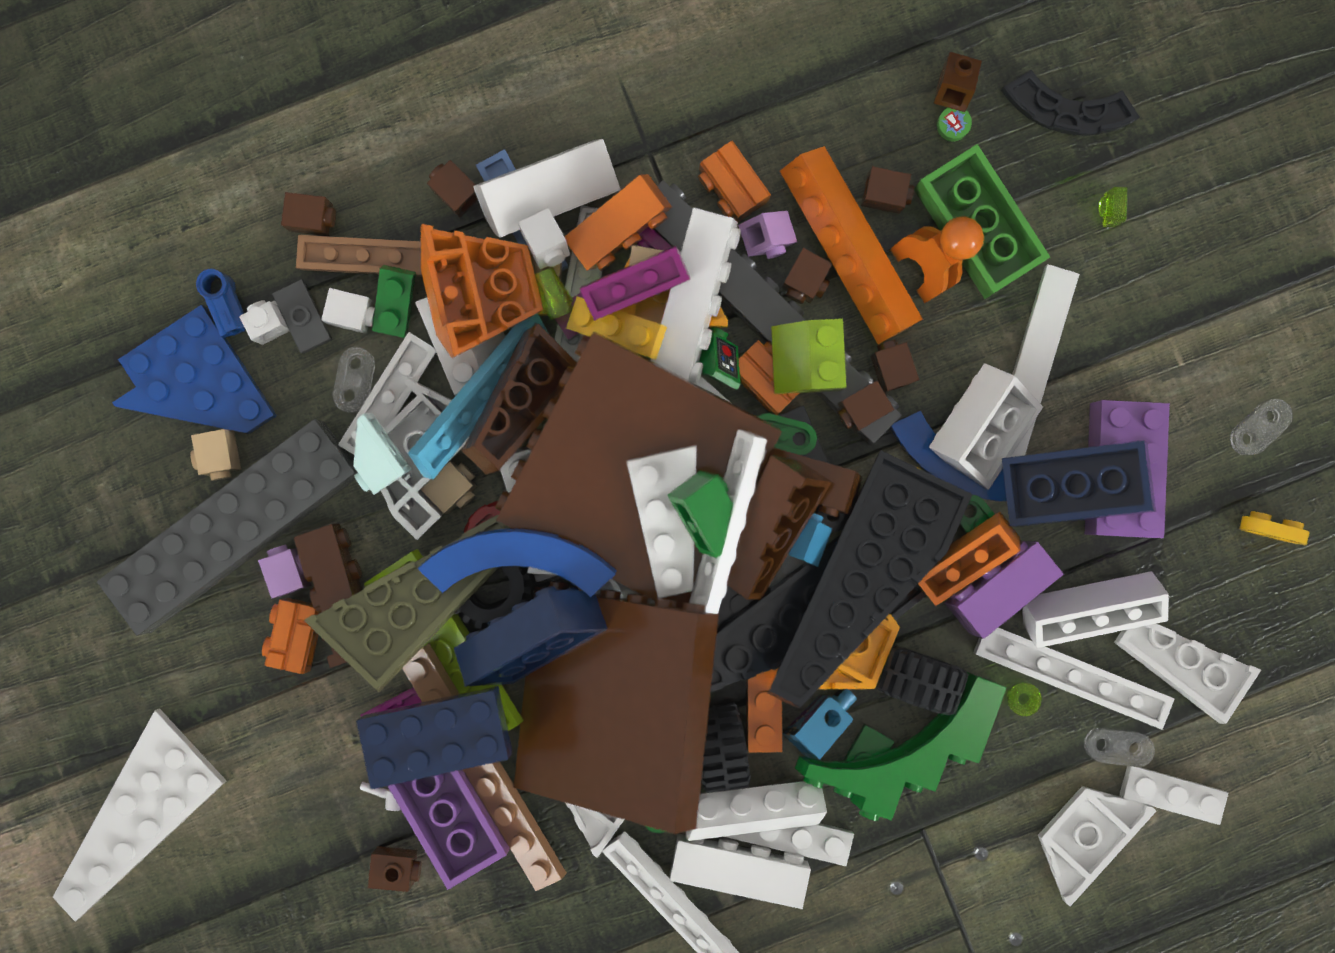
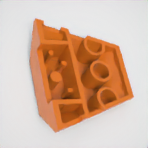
[421,224,543,358]

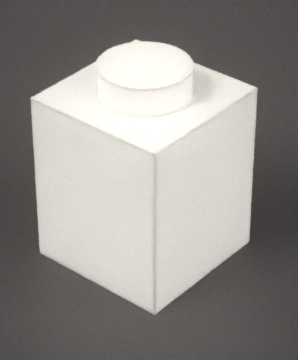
[518,208,570,270]
[321,288,375,334]

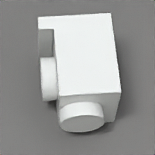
[239,300,290,345]

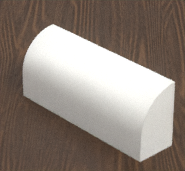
[473,139,621,237]

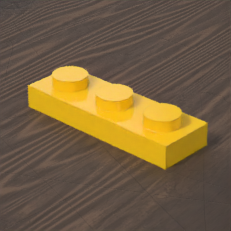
[566,296,667,360]

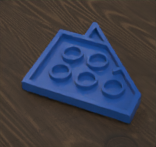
[112,305,277,434]

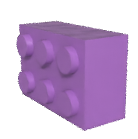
[944,541,1064,639]

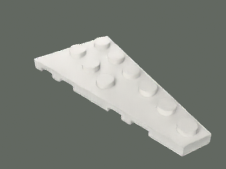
[53,708,226,921]

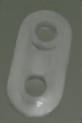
[333,347,375,413]
[1230,399,1293,455]
[1084,727,1155,767]

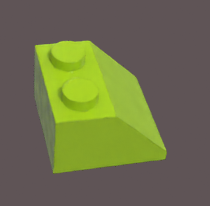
[771,319,846,394]

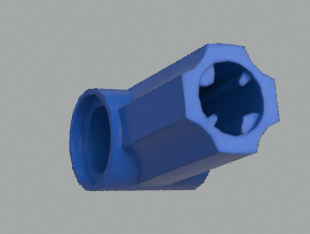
[196,269,246,338]

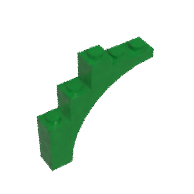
[795,671,1007,821]

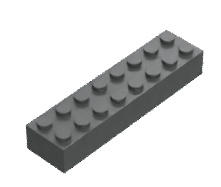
[97,419,358,636]

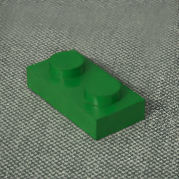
[372,265,416,338]

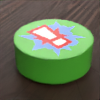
[937,108,972,142]

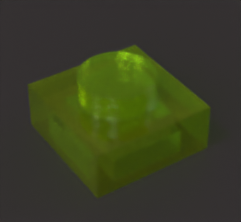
[1099,187,1127,227]

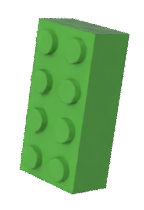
[914,144,1050,299]

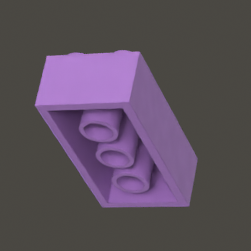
[1085,400,1170,538]
[388,770,510,890]

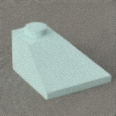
[354,413,412,495]

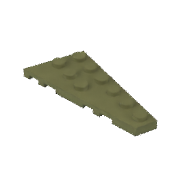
[304,514,512,692]

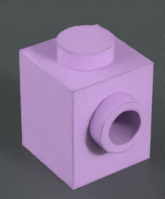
[738,211,797,259]
[258,545,312,599]

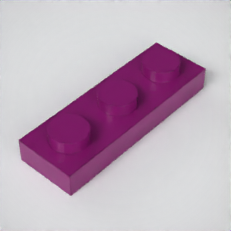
[580,245,691,321]

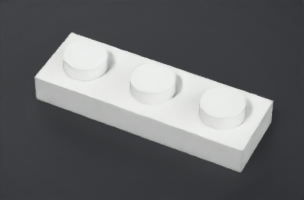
[1119,764,1228,825]

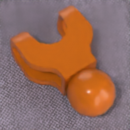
[890,216,984,304]

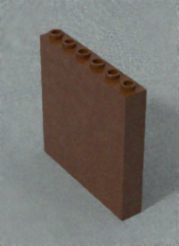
[495,331,782,608]
[514,581,719,834]

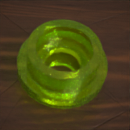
[1007,682,1042,716]

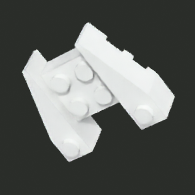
[351,379,470,540]

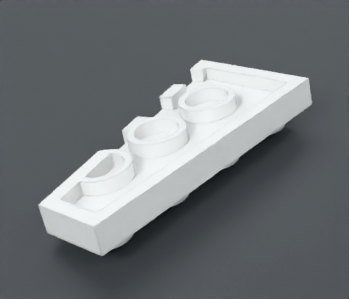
[627,445,697,598]
[1114,624,1261,724]

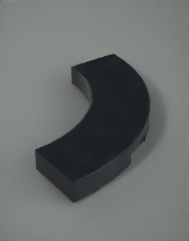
[1001,70,1140,136]

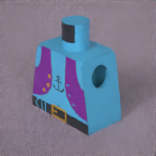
[782,689,857,760]

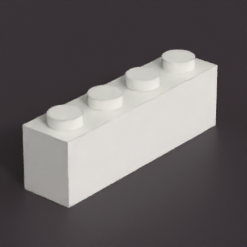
[1022,571,1169,648]
[686,781,827,841]
[670,832,811,909]

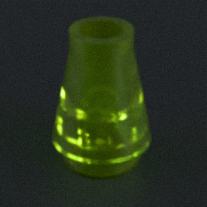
[535,267,574,320]

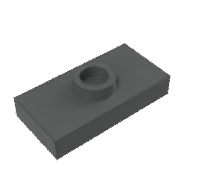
[272,279,333,354]

